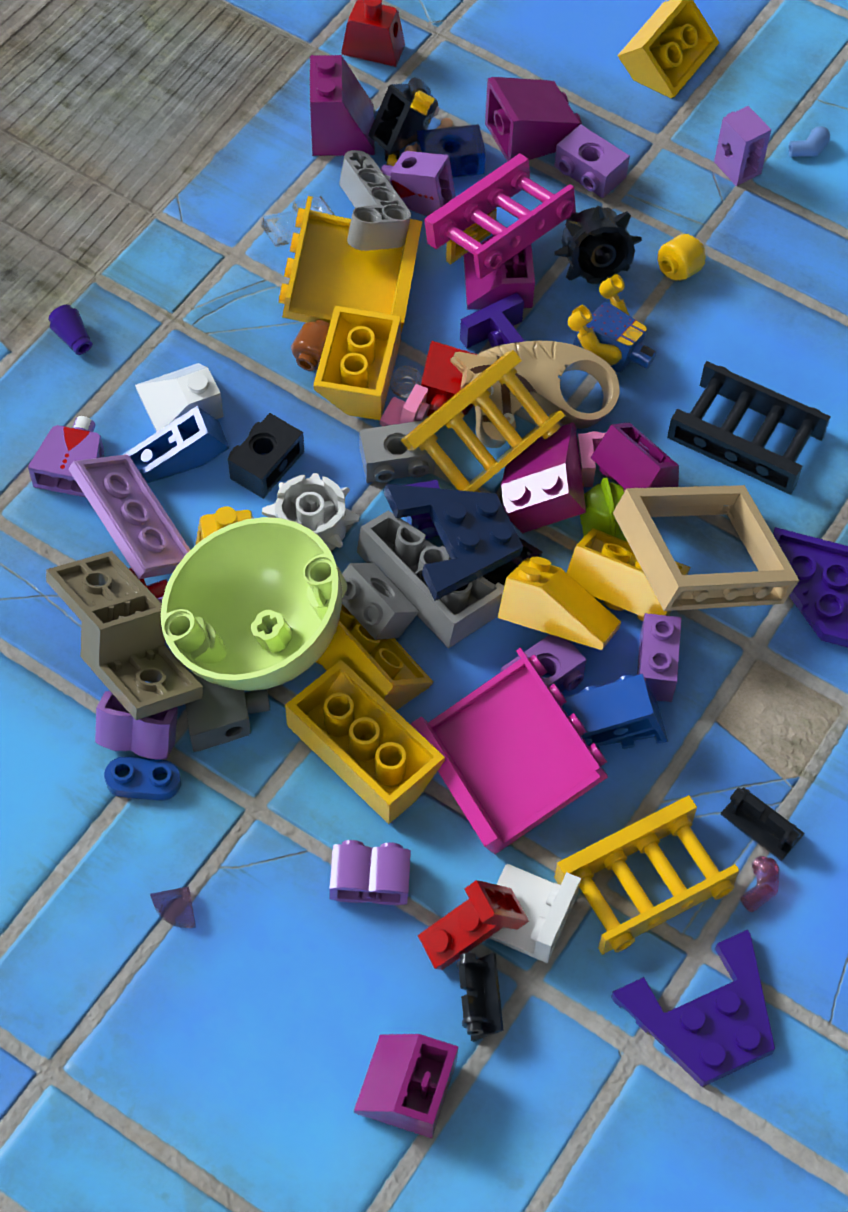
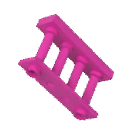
[424,153,576,279]

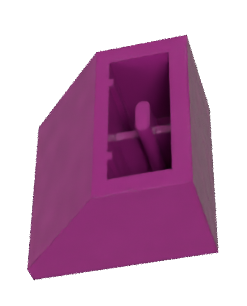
[464,235,535,310]
[591,422,679,492]
[354,1034,459,1139]

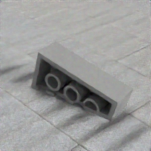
[357,510,504,648]

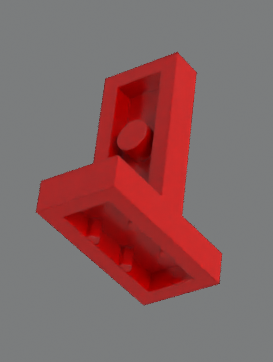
[418,880,529,970]

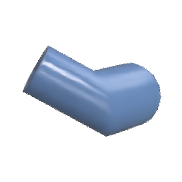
[789,126,830,157]

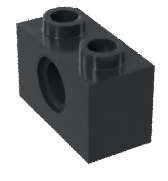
[228,413,304,499]

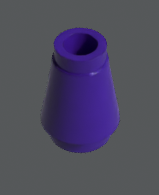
[48,304,93,355]

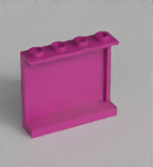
[410,648,609,855]

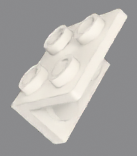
[489,864,581,964]

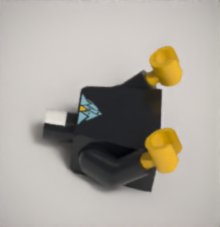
[368,77,439,166]

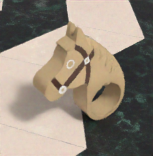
[450,340,620,448]

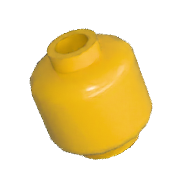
[657,234,706,282]

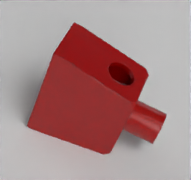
[341,0,405,67]
[421,341,477,417]

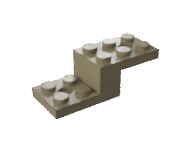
[46,551,203,720]

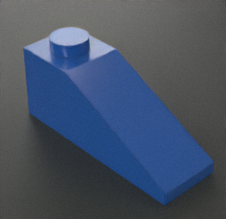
[123,406,229,483]

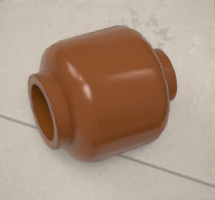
[291,320,330,371]

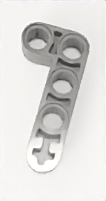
[339,150,411,251]

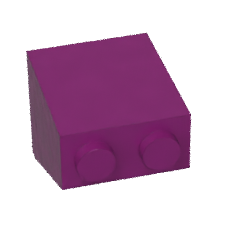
[310,55,375,156]
[485,77,582,162]

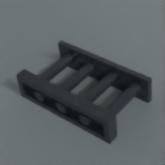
[667,361,831,495]

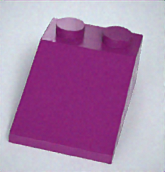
[501,422,586,534]

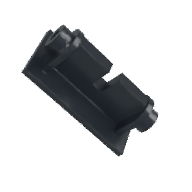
[720,787,805,861]
[456,952,504,1042]

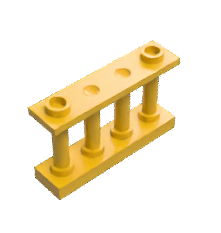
[401,350,566,492]
[554,795,740,955]

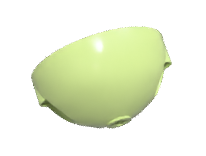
[161,517,347,691]

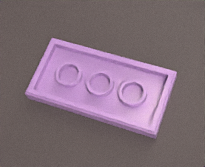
[68,454,190,579]

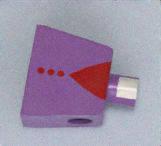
[381,151,456,216]
[28,416,104,497]

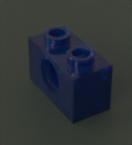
[417,124,486,178]

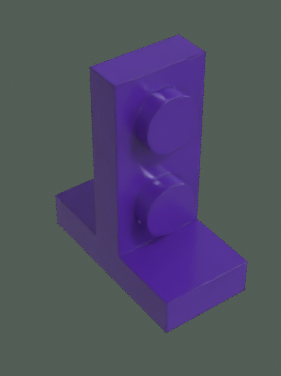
[460,292,525,349]

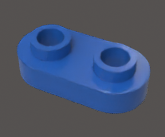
[104,757,181,801]

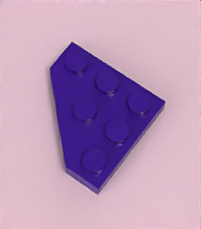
[773,527,848,648]

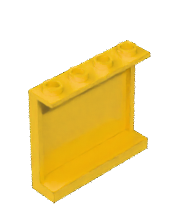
[278,196,422,333]

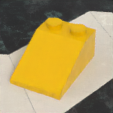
[497,557,621,650]

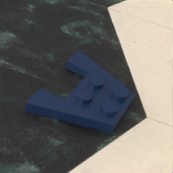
[384,484,523,601]

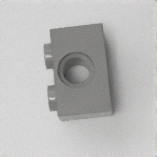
[359,420,435,483]
[342,563,419,640]

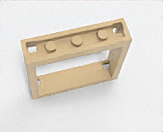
[613,485,799,611]

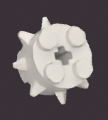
[262,473,359,551]

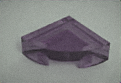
[150,886,196,928]

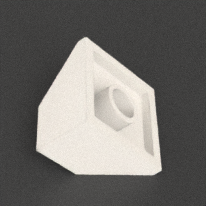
[135,363,223,432]

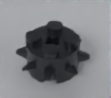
[554,206,642,284]

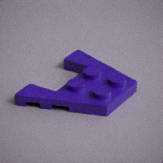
[611,929,775,1087]

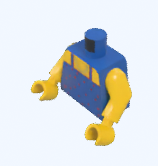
[568,274,657,372]

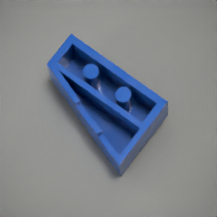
[562,673,668,750]

